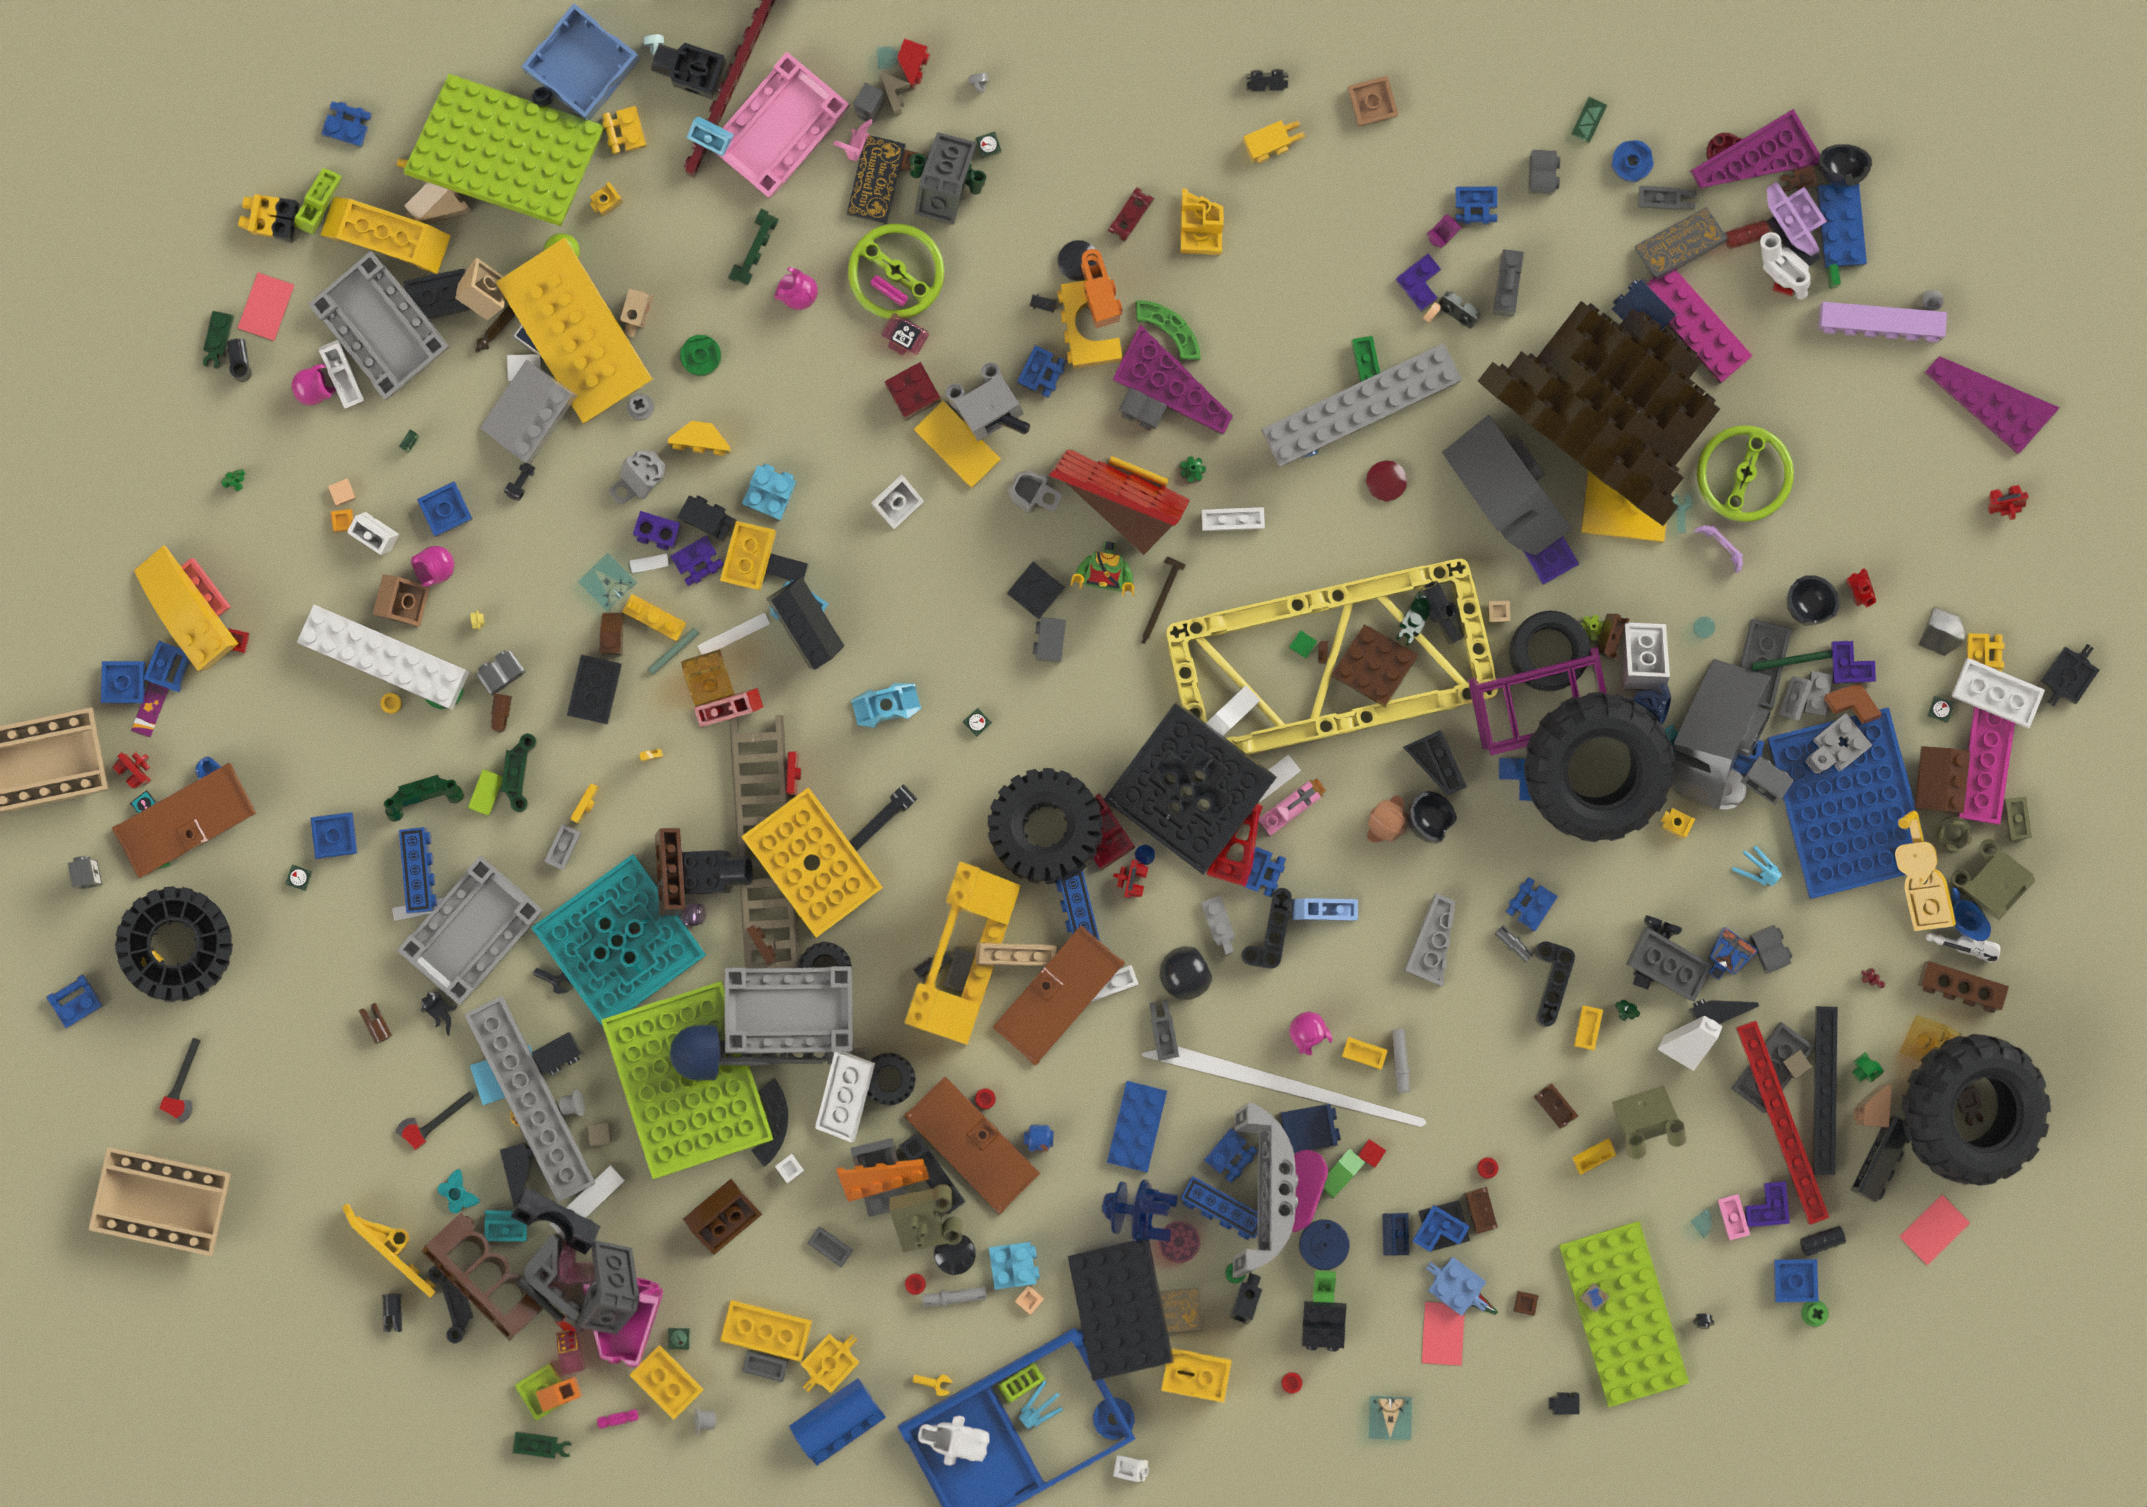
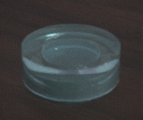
[1693,617,1715,638]

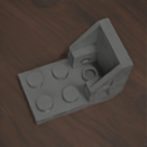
[914,132,977,225]
[850,1138,906,1217]
[524,1234,582,1320]
[578,1240,639,1335]

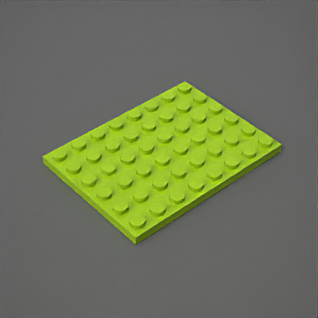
[404,74,604,226]
[601,981,773,1180]

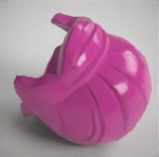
[774,267,818,310]
[291,364,336,406]
[411,546,455,587]
[1289,1011,1333,1056]

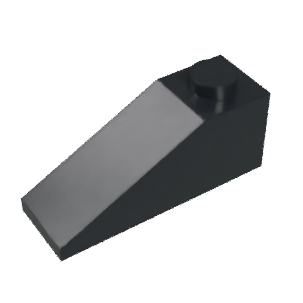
[1689,998,1759,1024]
[500,1143,534,1207]

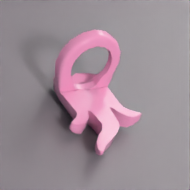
[833,119,872,162]

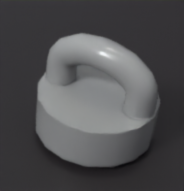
[968,73,990,93]
[1922,290,1944,311]

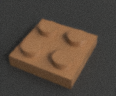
[1348,76,1398,127]

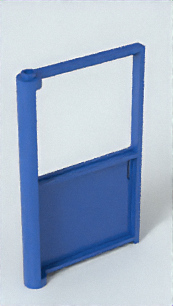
[897,1327,1136,1507]

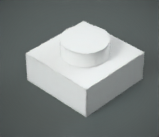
[775,1154,805,1183]

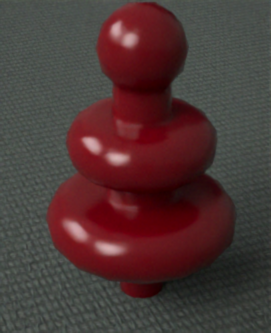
[1861,968,1885,988]

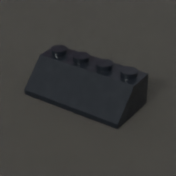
[766,576,844,670]
[1850,1116,1911,1202]

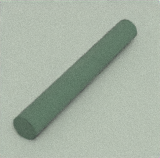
[648,628,699,675]

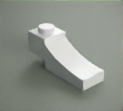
[319,340,364,408]
[1206,685,1260,736]

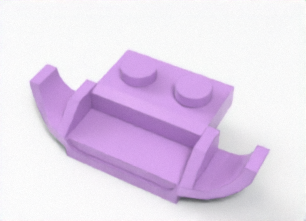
[1767,182,1827,256]

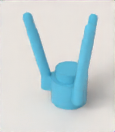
[1732,846,1782,886]
[1019,1381,1063,1429]

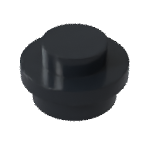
[532,87,553,107]
[1693,1313,1714,1329]

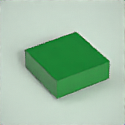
[1826,264,1841,289]
[1289,630,1318,659]

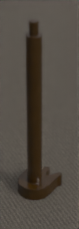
[1141,557,1186,644]

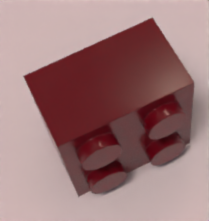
[884,362,941,421]

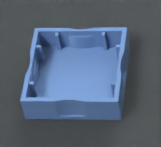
[521,3,640,121]

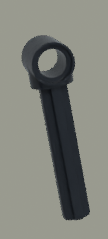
[849,784,917,851]

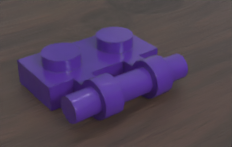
[670,536,724,586]

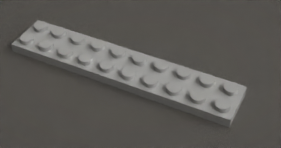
[1261,343,1462,467]
[464,996,596,1202]

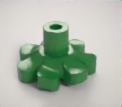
[1180,456,1206,483]
[221,469,246,491]

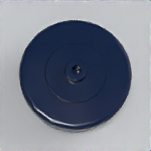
[1299,1219,1350,1270]

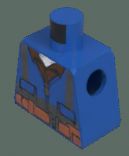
[1708,927,1758,980]

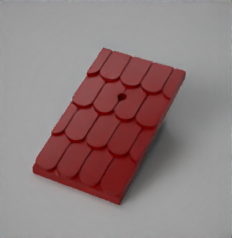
[1049,449,1190,555]

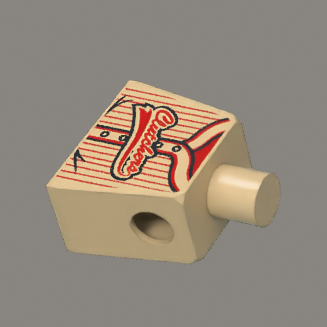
[620,289,654,337]

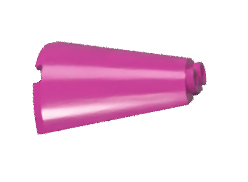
[583,1277,663,1367]

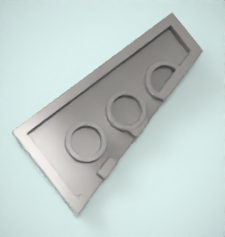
[1404,893,1456,986]

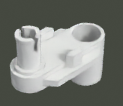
[1760,232,1811,300]

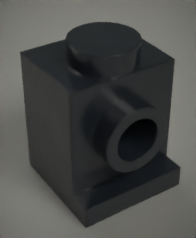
[1548,1392,1580,1415]

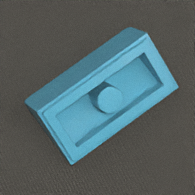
[686,117,734,156]

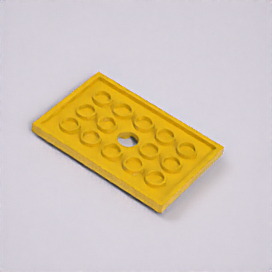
[741,787,883,938]

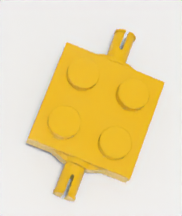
[800,1333,860,1393]

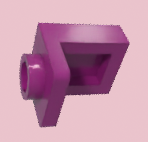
[1427,214,1462,248]

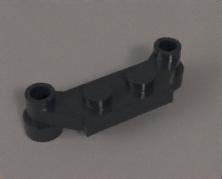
[428,1266,474,1343]

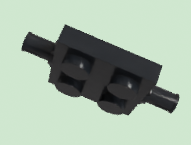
[2041,644,2100,707]

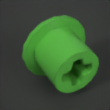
[1801,1300,1828,1327]

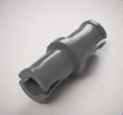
[1494,925,1534,962]

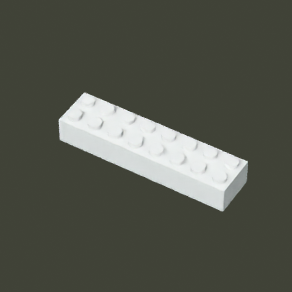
[297,605,470,710]

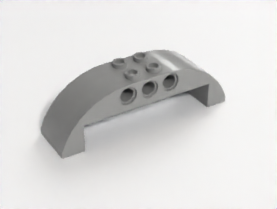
[1233,1103,1298,1278]

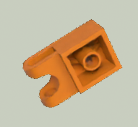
[1081,249,1123,329]

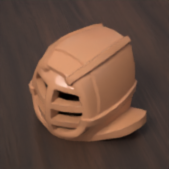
[1367,796,1408,843]

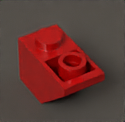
[897,38,930,89]

